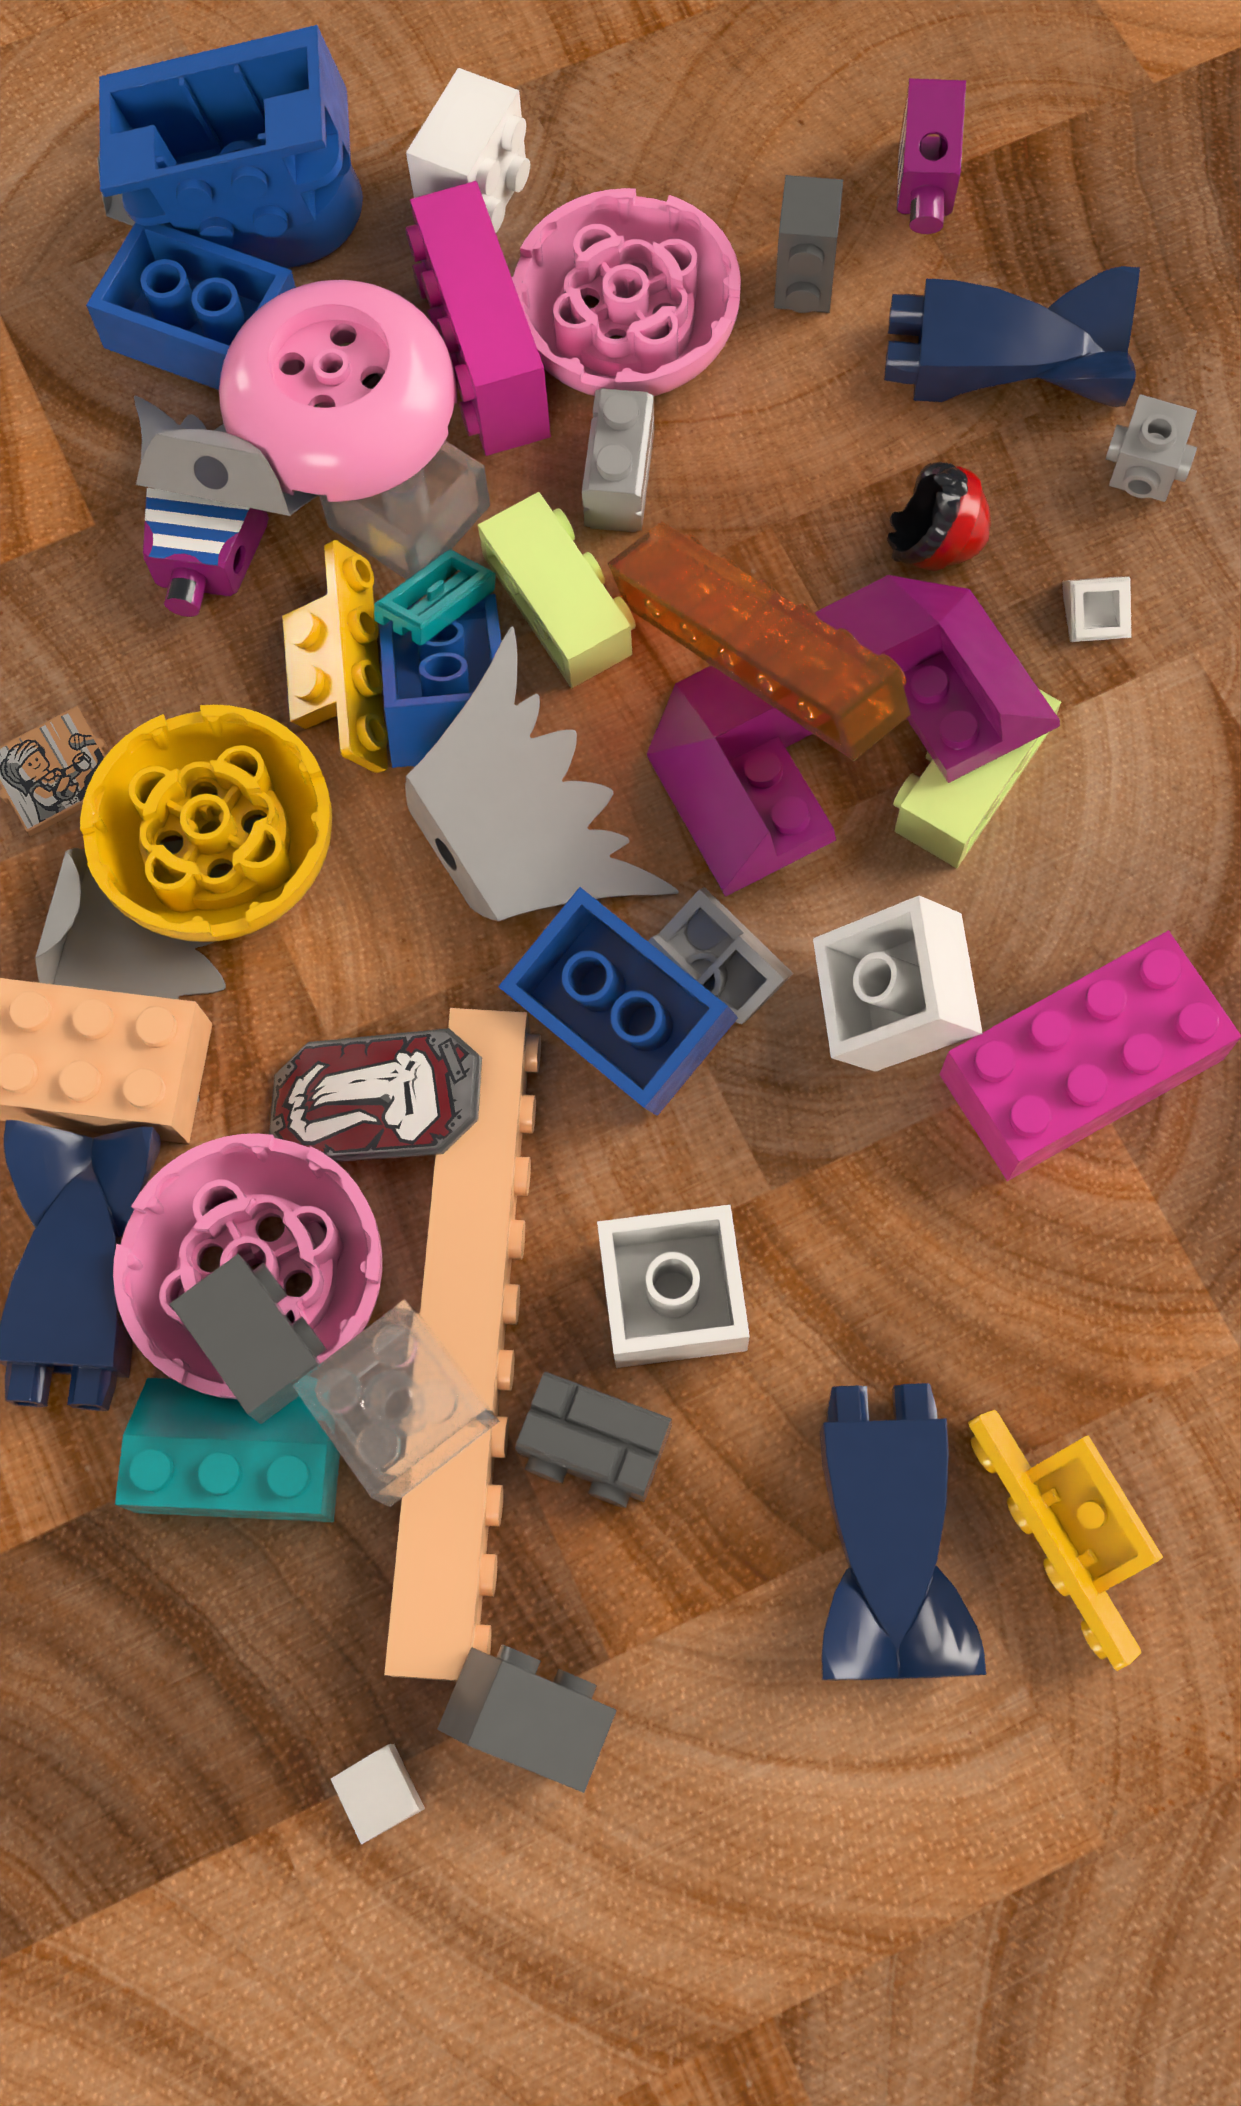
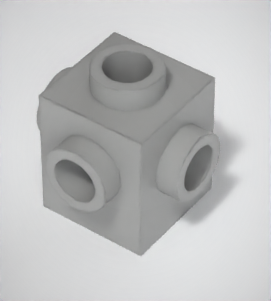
[1105,394,1197,502]

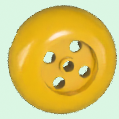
[80,705,332,942]

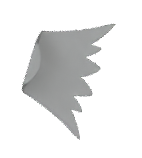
[134,396,319,516]
[405,626,679,921]
[35,816,265,1102]

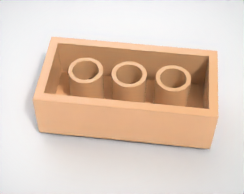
[0,978,212,1144]

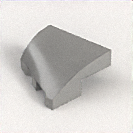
[648,887,794,1024]

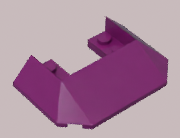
[647,575,1060,897]

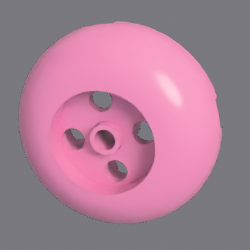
[512,188,741,396]
[219,280,457,502]
[113,1133,382,1399]

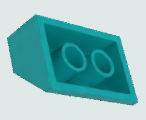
[115,1378,346,1522]

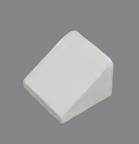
[1062,577,1131,642]
[331,1744,425,1844]

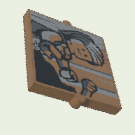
[0,706,108,837]

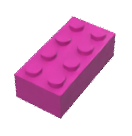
[405,181,551,456]
[939,930,1241,1181]

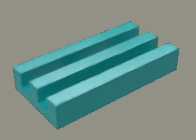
[374,549,496,646]

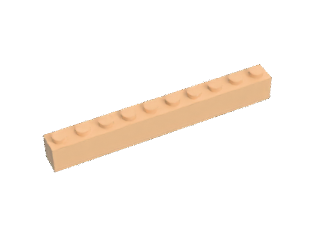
[384,1008,541,1681]

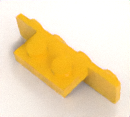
[282,540,388,773]
[968,1410,1163,1671]

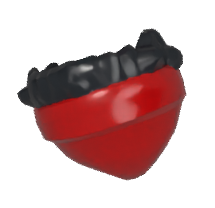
[887,462,991,571]

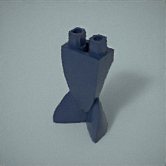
[884,266,1140,407]
[0,1120,161,1411]
[820,1383,986,1681]

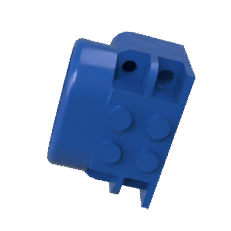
[99,25,363,268]

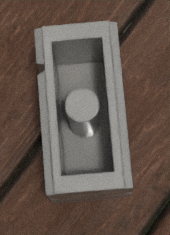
[582,388,654,532]

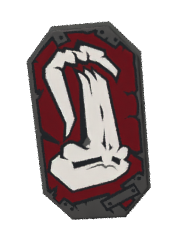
[269,1028,482,1162]

